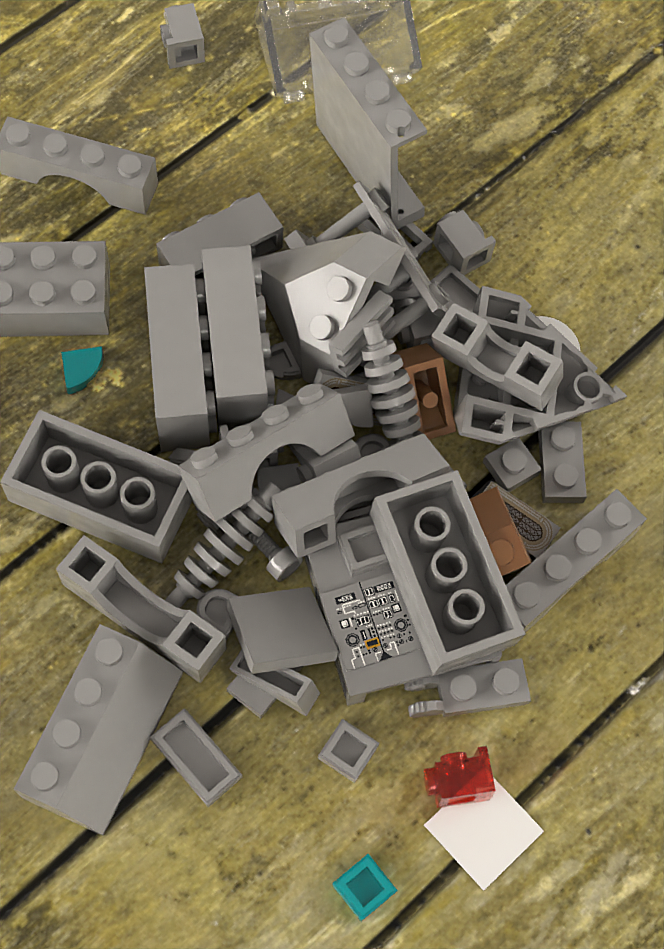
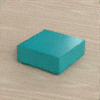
[332,853,398,922]

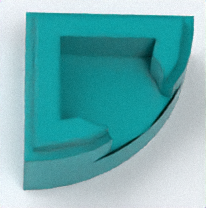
[61,346,104,394]

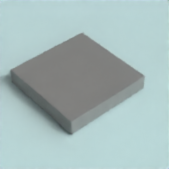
[226,587,338,674]

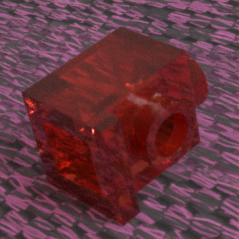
[424,746,496,808]

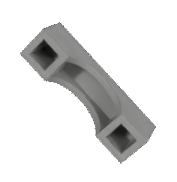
[0,116,158,215]
[178,382,355,522]
[272,433,450,559]
[506,489,647,633]
[56,535,227,683]

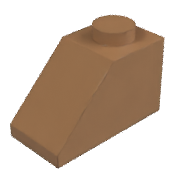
[390,343,456,440]
[470,486,532,577]

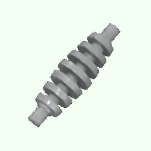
[361,321,422,447]
[165,481,282,608]

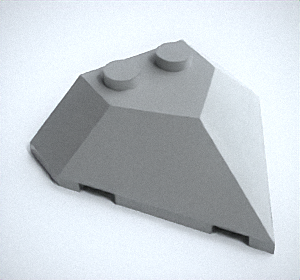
[252,231,406,384]
[453,286,627,445]

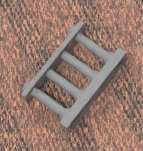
[284,181,450,367]

